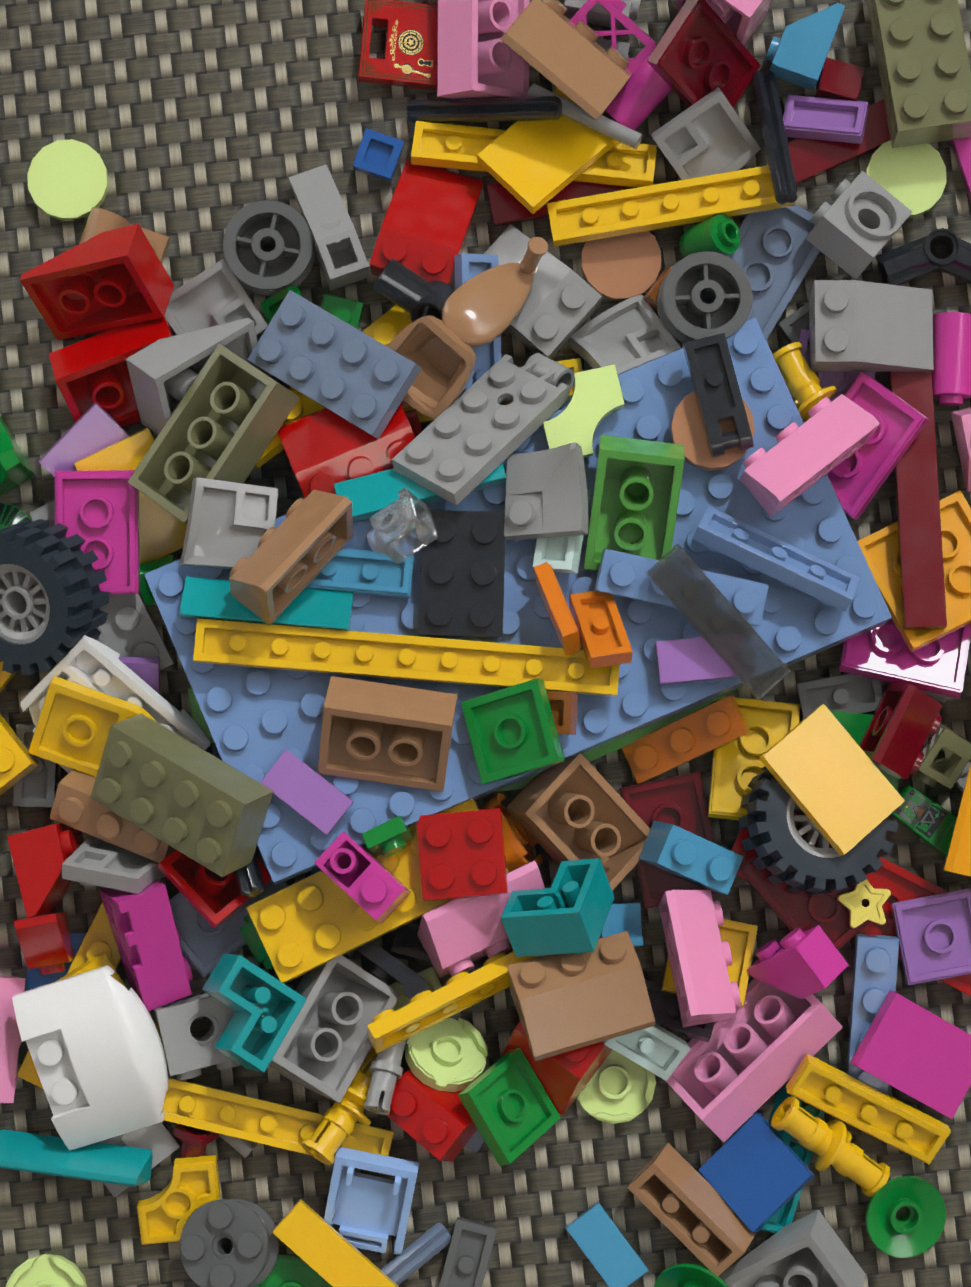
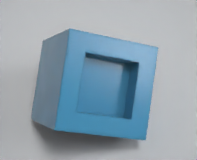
[600,903,644,946]

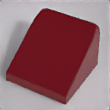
[815,57,865,101]

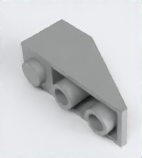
[288,165,369,291]

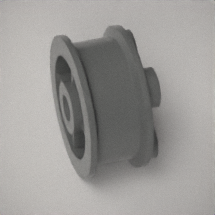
[223,200,315,296]
[657,251,753,344]
[180,1199,279,1287]

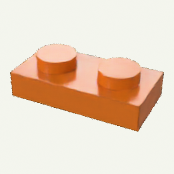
[569,591,633,669]

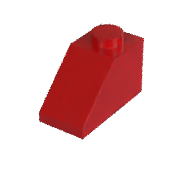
[14,912,74,975]

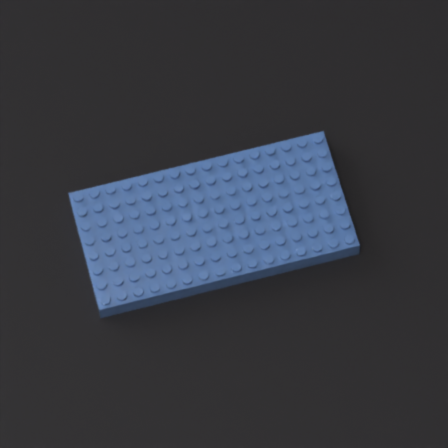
[144,317,892,885]

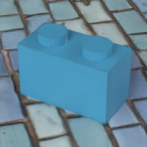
[638,821,743,895]

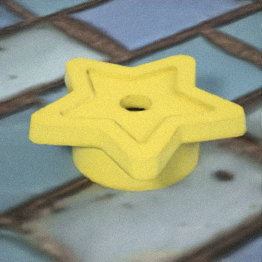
[837,879,891,928]

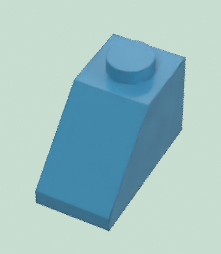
[765,3,845,91]

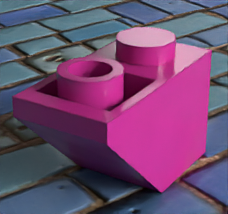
[314,831,411,923]
[747,925,848,999]

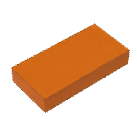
[533,562,581,656]

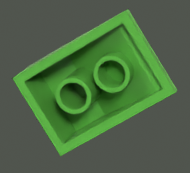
[584,435,685,571]

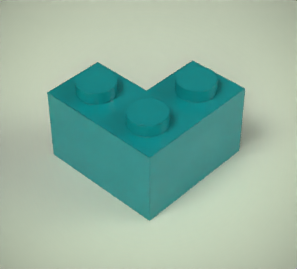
[501,858,614,957]
[202,954,307,1072]

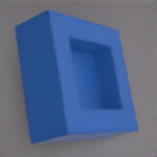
[353,128,405,182]

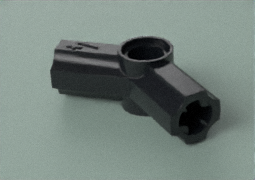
[876,228,971,286]
[372,258,454,322]

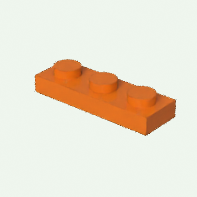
[622,695,750,784]

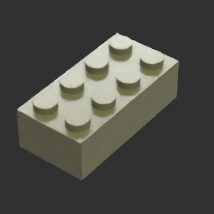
[866,0,971,148]
[128,344,300,524]
[90,714,274,877]

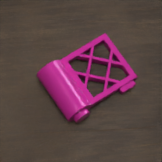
[570,0,672,131]
[932,312,971,406]

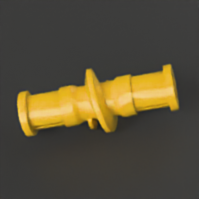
[772,342,856,458]
[301,1046,402,1166]
[771,1096,890,1197]

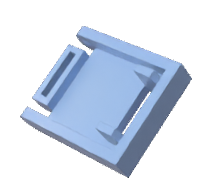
[324,1147,419,1255]

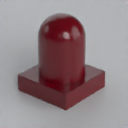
[173,1124,219,1158]

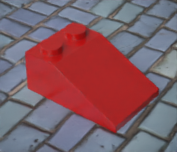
[369,158,484,287]
[20,224,174,341]

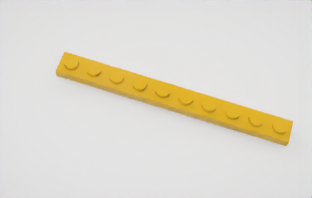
[193,618,620,697]

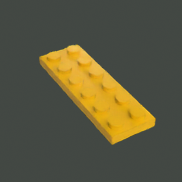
[246,799,509,984]

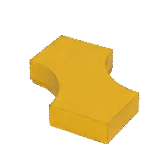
[137,1155,221,1245]

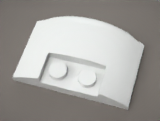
[20,635,210,773]
[12,965,168,1151]

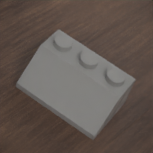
[268,955,401,1103]

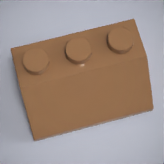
[500,0,632,120]
[229,490,353,626]
[317,676,457,792]
[506,753,650,891]
[507,931,655,1061]

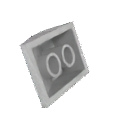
[484,224,602,359]
[809,280,934,372]
[126,318,264,435]
[719,1210,865,1287]

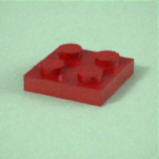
[416,808,509,901]

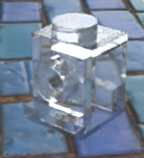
[367,488,438,564]

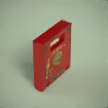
[358,0,438,91]

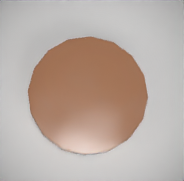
[581,231,661,301]
[670,391,755,471]

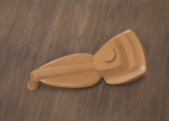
[387,237,548,419]

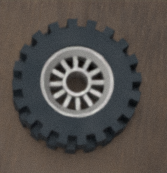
[0,519,109,675]
[739,765,898,896]

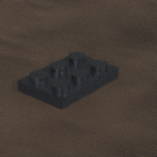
[418,510,506,639]

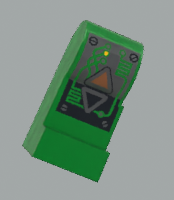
[890,784,957,857]

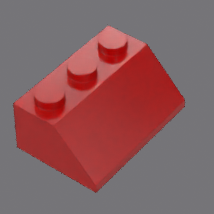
[49,315,174,427]
[278,404,415,498]

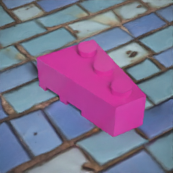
[99,880,193,1011]

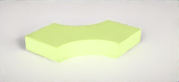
[543,364,624,458]

